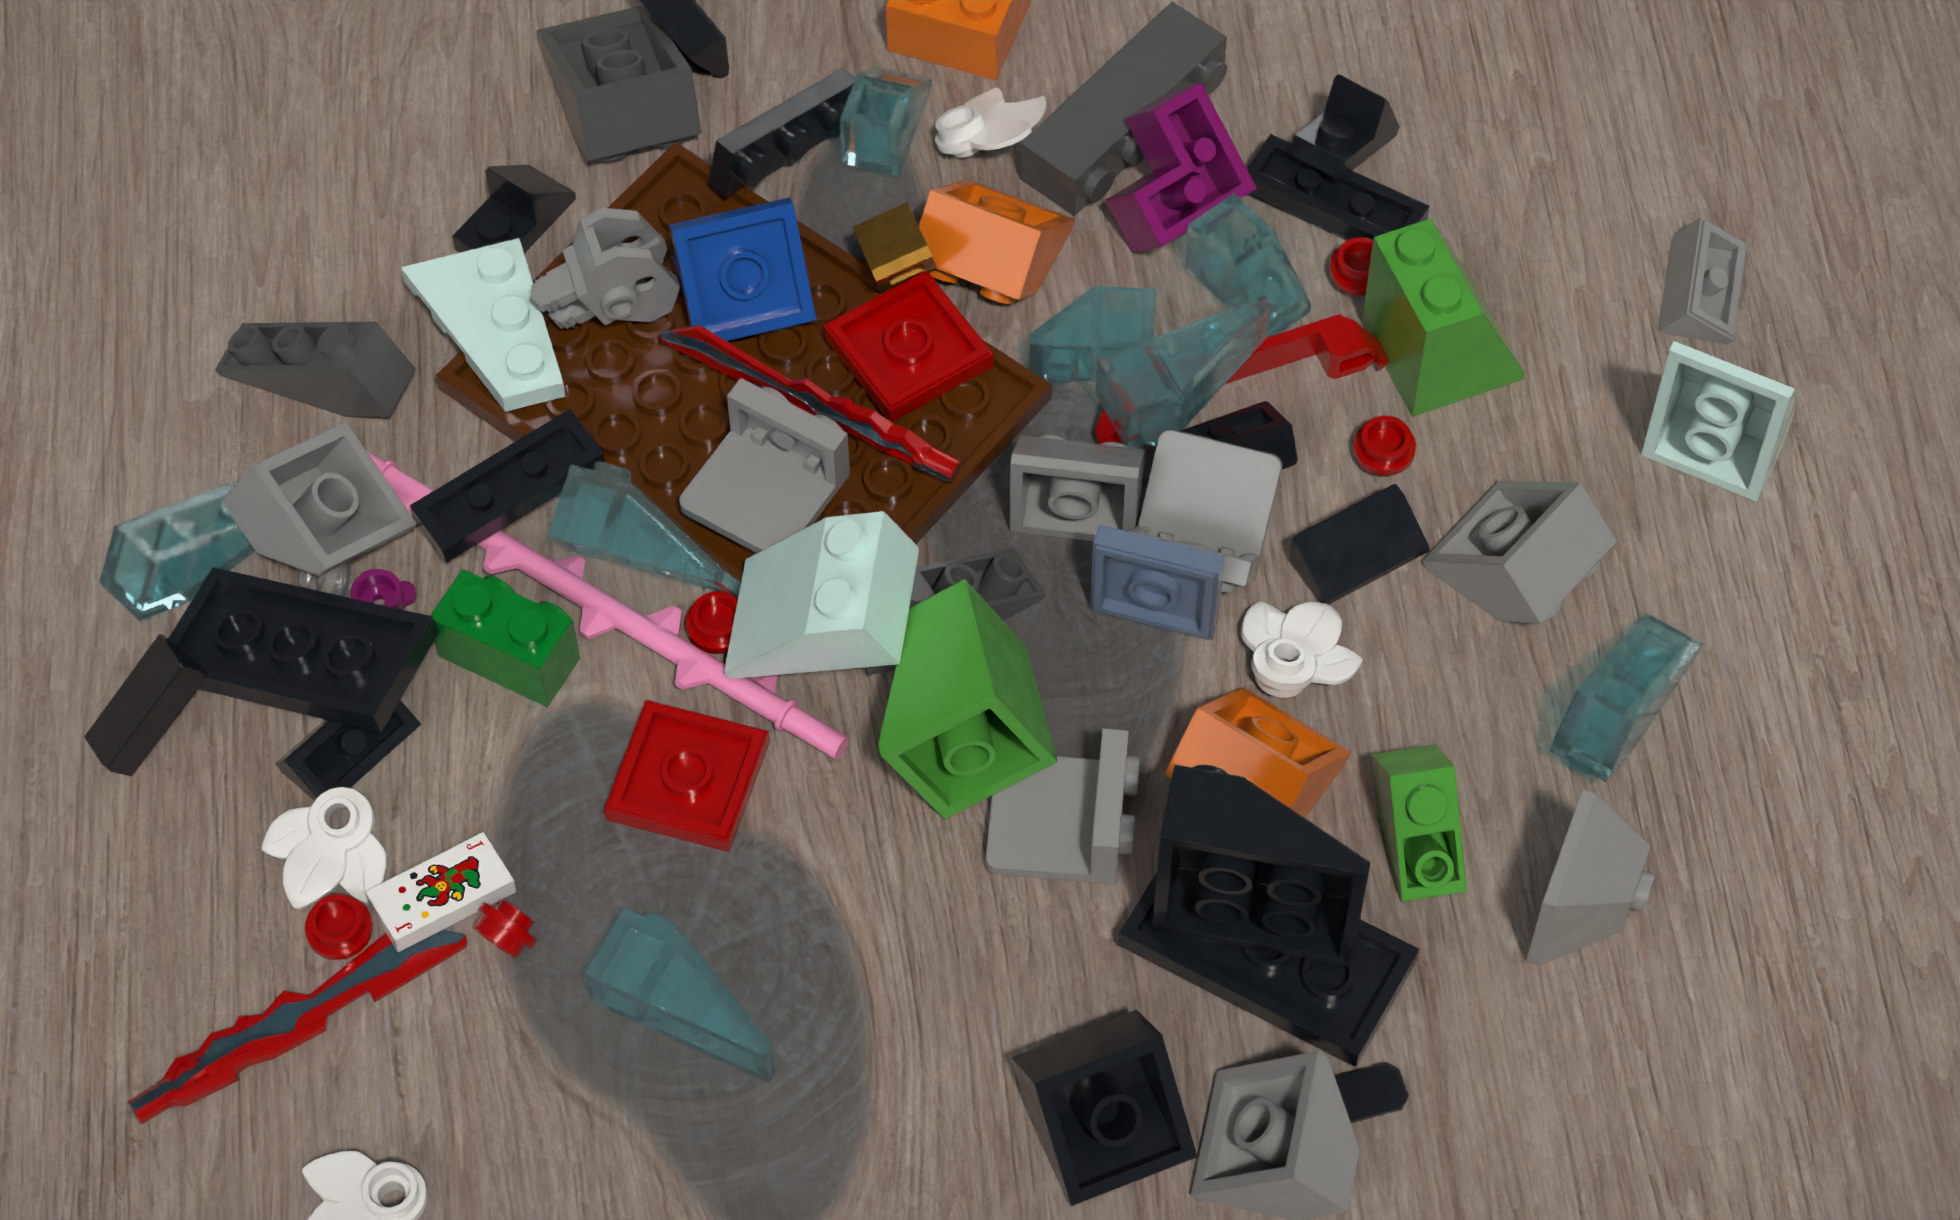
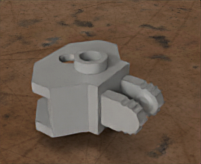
[529,208,680,329]

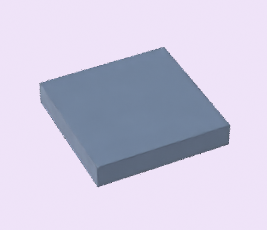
[1090,524,1225,640]

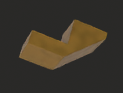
[852,202,937,292]

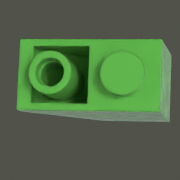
[1372,744,1467,902]

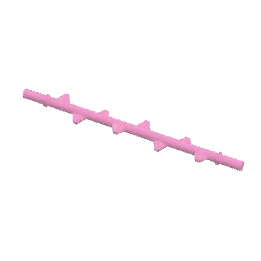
[365,449,849,760]

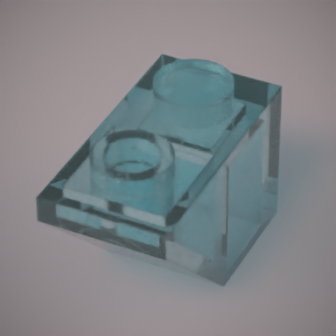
[840,66,932,176]
[1185,193,1311,339]
[1029,286,1156,386]

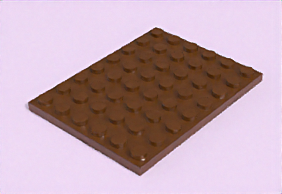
[436,142,1052,595]

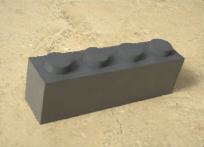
[1020,1,1227,217]

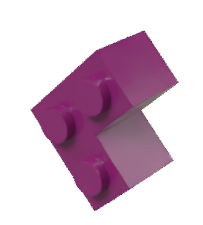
[1105,82,1257,252]

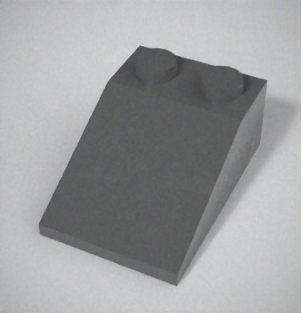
[536,5,702,161]

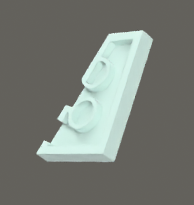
[400,238,566,412]

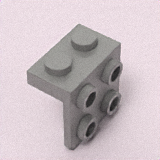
[679,378,850,553]
[1128,430,1282,593]
[986,729,1140,884]

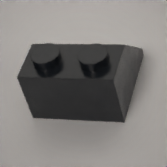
[1011,1009,1198,1206]

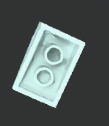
[1641,341,1795,502]
[724,511,919,679]

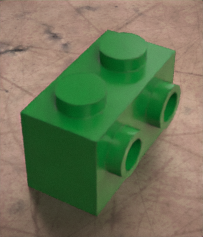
[430,569,580,708]

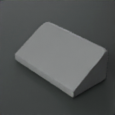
[1659,217,1747,344]

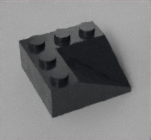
[1152,765,1371,967]

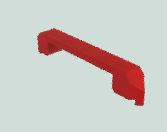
[1095,314,1389,447]

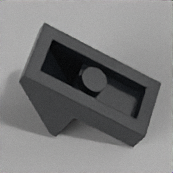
[1289,74,1400,181]
[452,164,576,254]

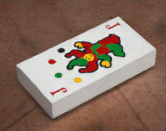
[365,832,516,952]

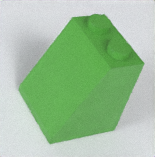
[1362,219,1525,417]
[878,579,1058,819]

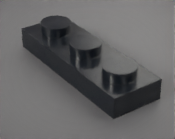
[709,68,859,198]
[1247,134,1430,240]
[410,409,607,563]

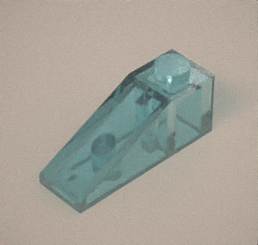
[1095,295,1271,448]
[547,461,741,596]
[99,481,255,621]
[1549,613,1703,782]
[585,908,775,1083]

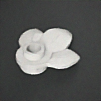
[935,87,1047,157]
[1241,601,1363,698]
[261,787,387,910]
[302,1151,428,1220]

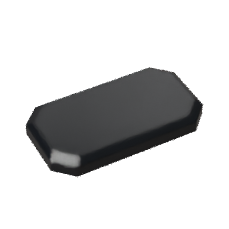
[1334,1062,1409,1123]

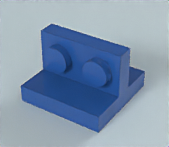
[669,198,816,347]

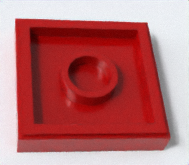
[823,270,994,422]
[604,700,770,852]

